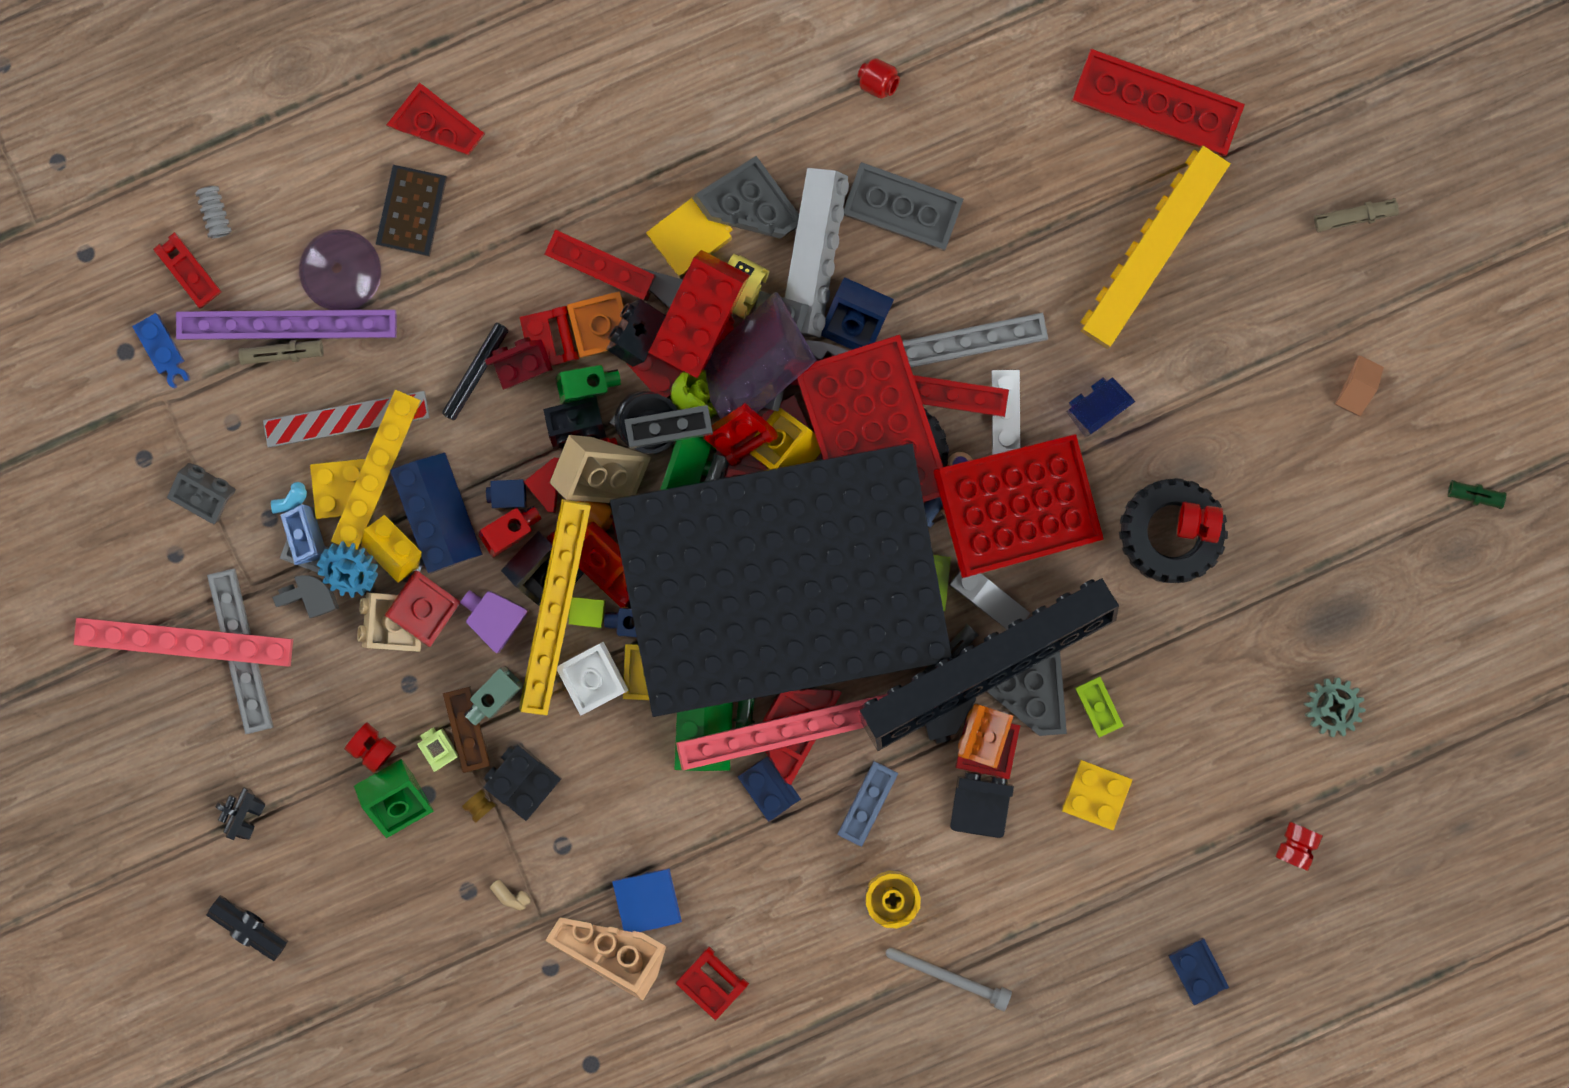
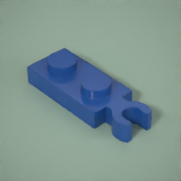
[132,313,190,389]

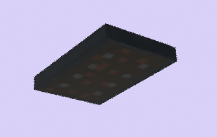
[376,165,447,257]

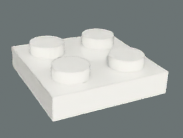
[557,642,629,716]

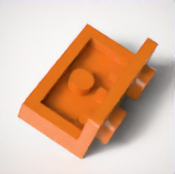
[958,704,1013,768]

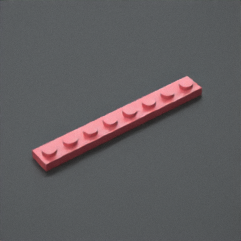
[74,618,293,667]
[676,694,887,770]

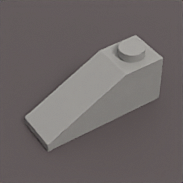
[949,570,1030,629]

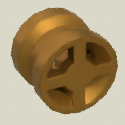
[461,789,496,823]

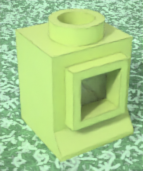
[417,727,459,772]

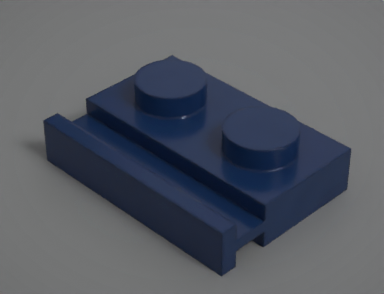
[738,756,801,822]
[1168,938,1229,1006]

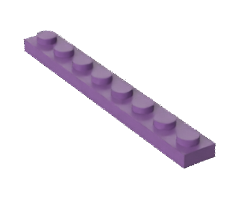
[176,310,397,340]

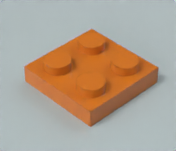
[567,291,624,358]

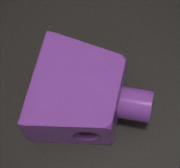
[460,590,530,653]

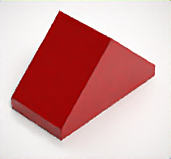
[524,457,559,513]

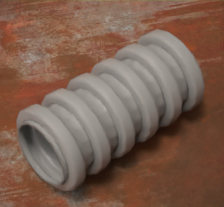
[195,186,232,239]

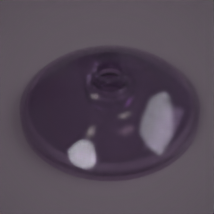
[299,229,381,310]

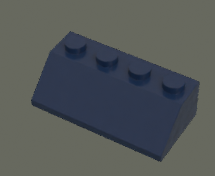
[390,452,483,574]

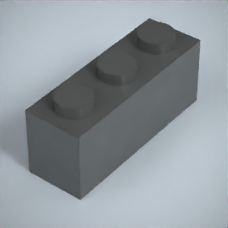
[625,405,713,449]

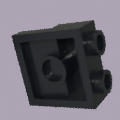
[483,744,562,821]

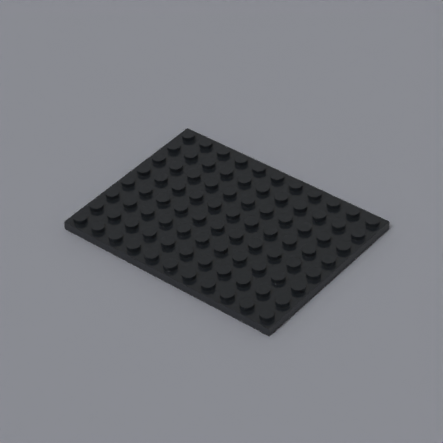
[610,442,952,717]

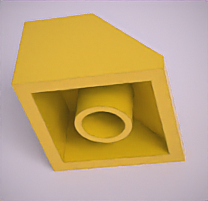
[749,408,821,469]

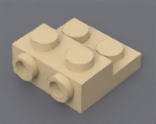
[357,592,421,652]

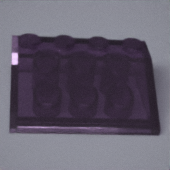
[705,293,817,419]

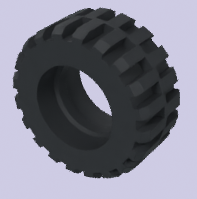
[1119,478,1228,583]

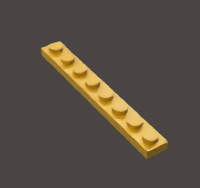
[519,499,591,715]

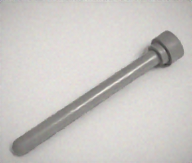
[886,948,1012,1011]

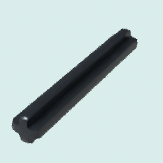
[442,323,508,420]

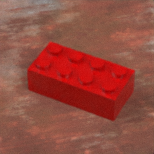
[648,250,750,378]

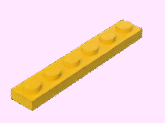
[331,390,421,550]

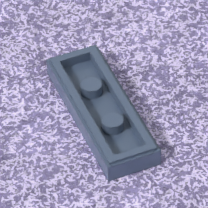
[837,761,898,847]

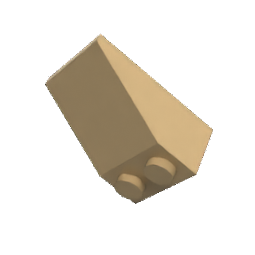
[550,435,651,503]

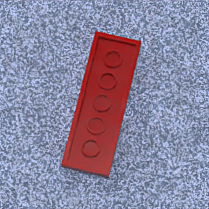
[1071,49,1245,157]

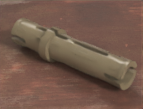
[1314,198,1399,233]
[239,339,324,365]

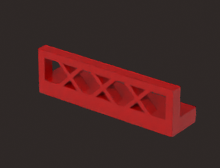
[544,229,656,301]

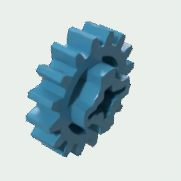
[317,541,378,597]

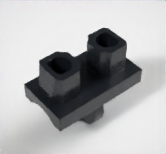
[215,787,265,840]

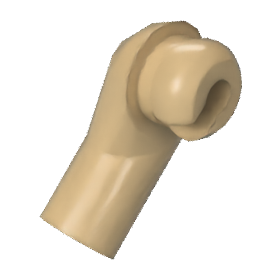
[490,880,531,910]

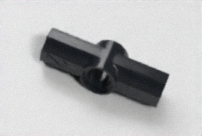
[206,895,288,961]

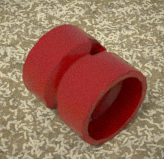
[1177,502,1223,543]
[344,722,397,773]
[1275,822,1323,871]

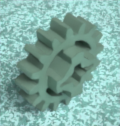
[1304,677,1366,737]

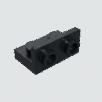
[543,396,606,449]

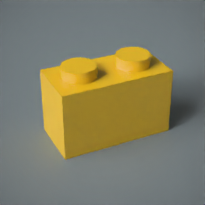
[361,515,422,583]

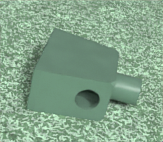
[464,666,524,726]

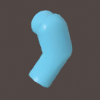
[271,482,307,514]

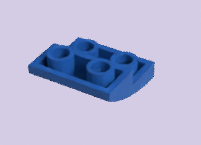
[612,868,682,932]

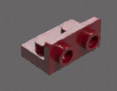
[485,337,553,390]

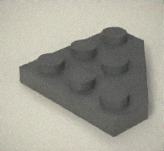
[692,156,799,239]
[987,652,1067,736]

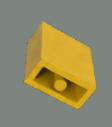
[646,197,733,279]

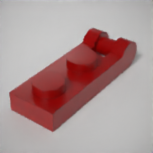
[153,232,222,309]

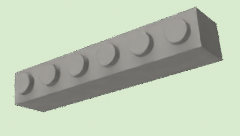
[785,168,849,338]

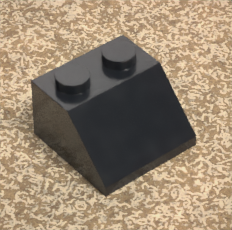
[501,531,584,607]

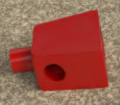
[478,506,542,558]

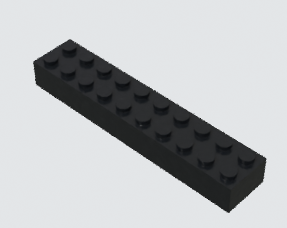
[860,578,1119,751]

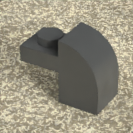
[272,575,339,618]

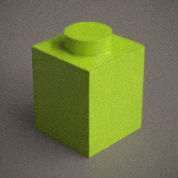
[568,597,606,628]

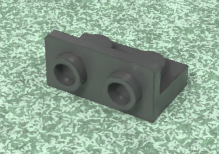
[167,463,236,525]

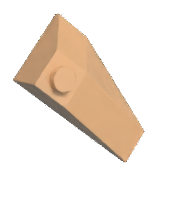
[545,917,666,1001]

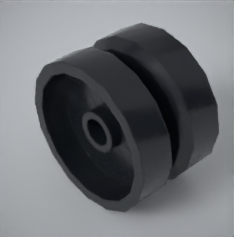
[615,391,678,454]

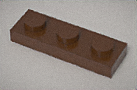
[443,686,491,773]

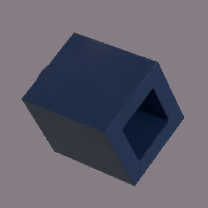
[486,479,527,509]

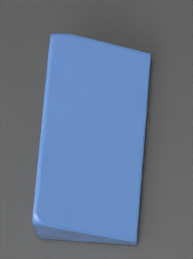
[280,504,325,565]

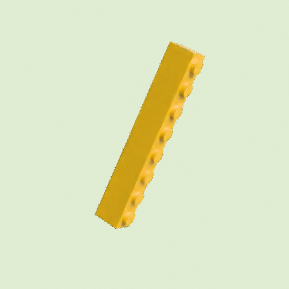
[1080,146,1231,349]

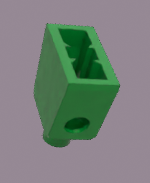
[555,365,621,404]

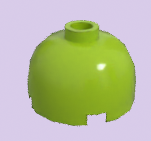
[671,370,726,419]

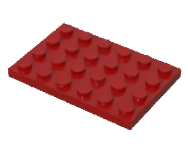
[794,334,943,502]
[934,434,1104,578]

